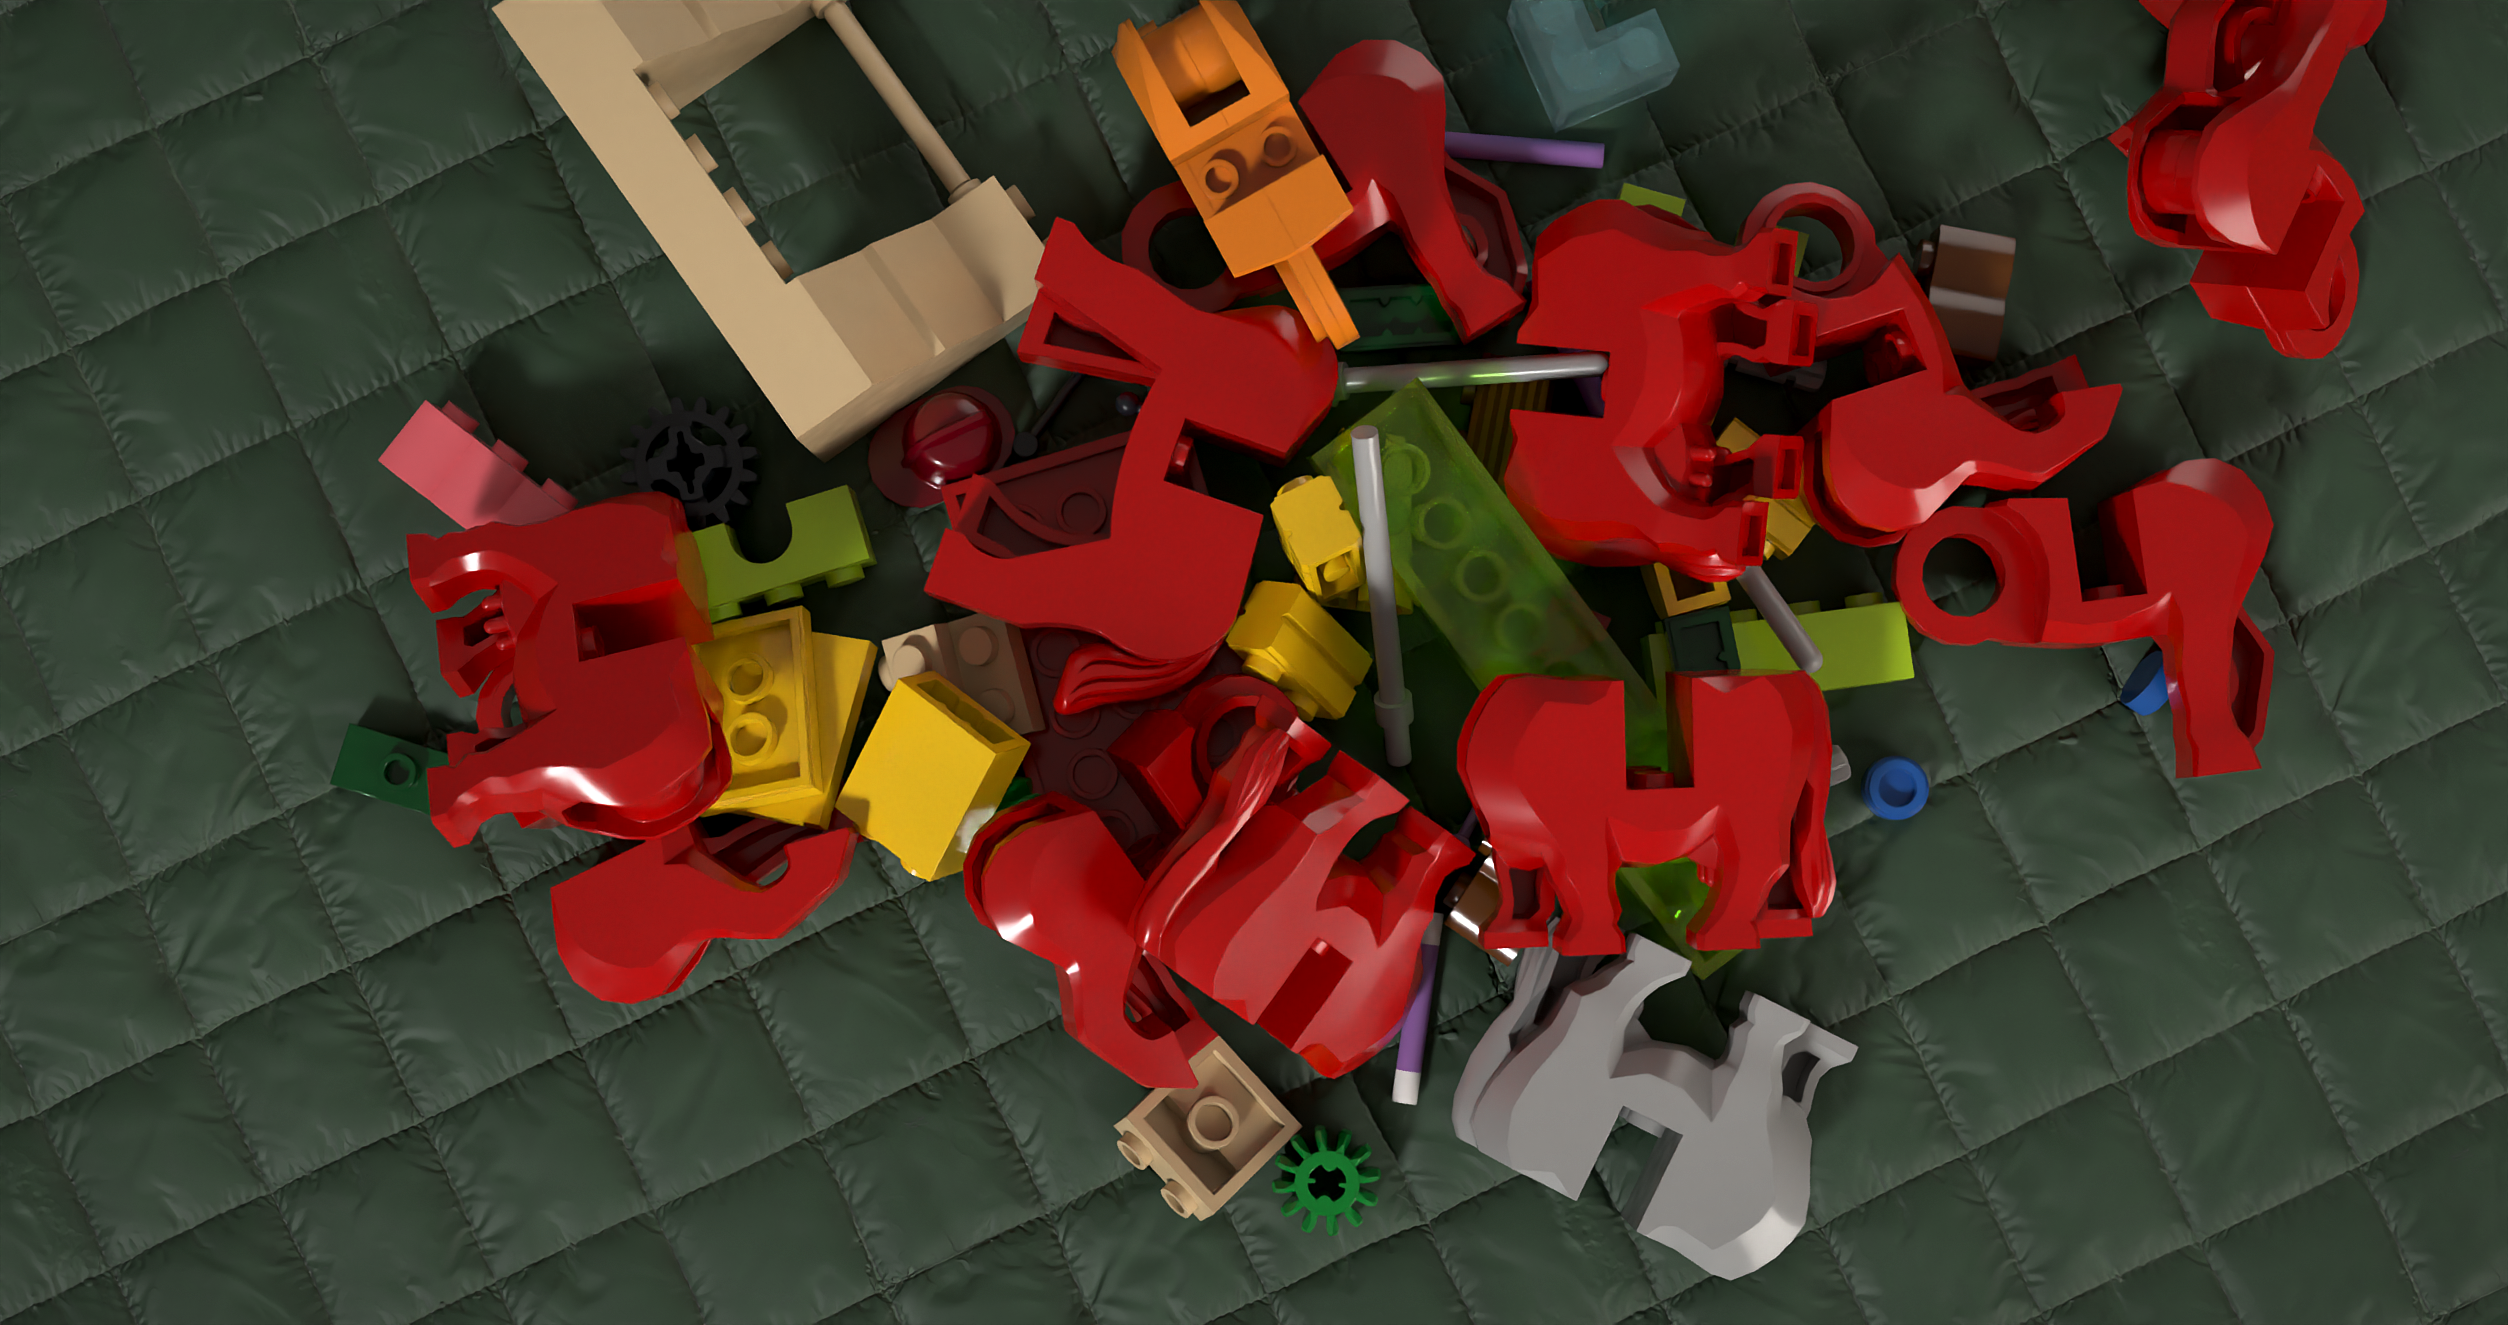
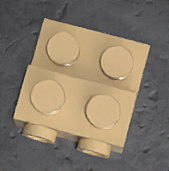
[878,613,1046,736]
[1114,1031,1303,1221]

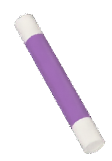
[1391,912,1444,1105]

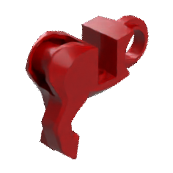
[2127,0,2375,359]
[1122,40,1528,346]
[1735,182,2123,548]
[1891,458,2275,778]
[476,657,870,1004]
[963,673,1301,1089]

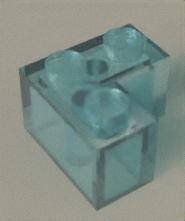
[1506,0,1680,133]

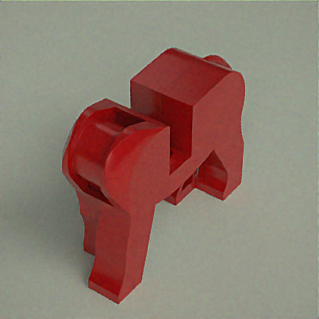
[924,217,1338,715]

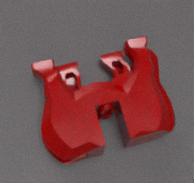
[1503,199,1819,583]
[406,491,733,848]
[1457,669,1836,956]
[1125,694,1476,1079]

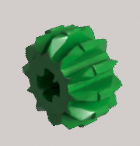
[1272,1124,1381,1236]

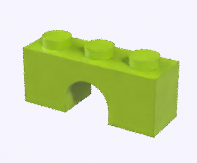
[692,485,877,624]

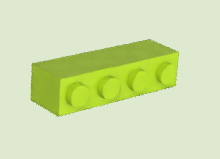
[1640,592,1914,714]

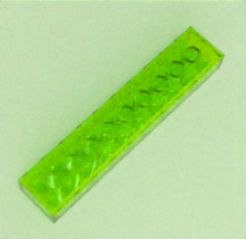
[1306,377,1744,980]

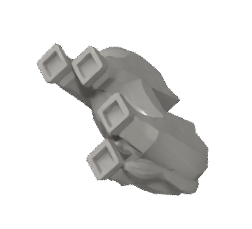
[1451,910,1859,1280]

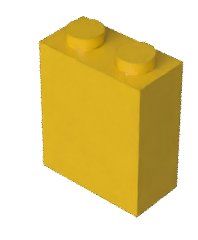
[834,670,1031,882]

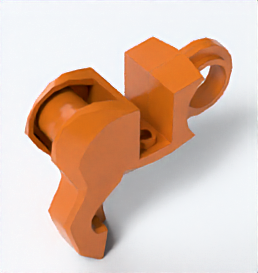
[1111,0,1360,350]

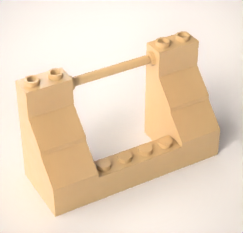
[492,0,1049,464]

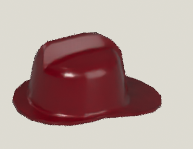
[868,385,1015,508]

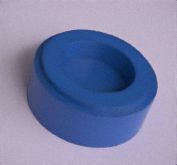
[2120,651,2169,716]
[1861,756,1929,820]

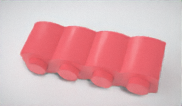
[378,400,579,530]

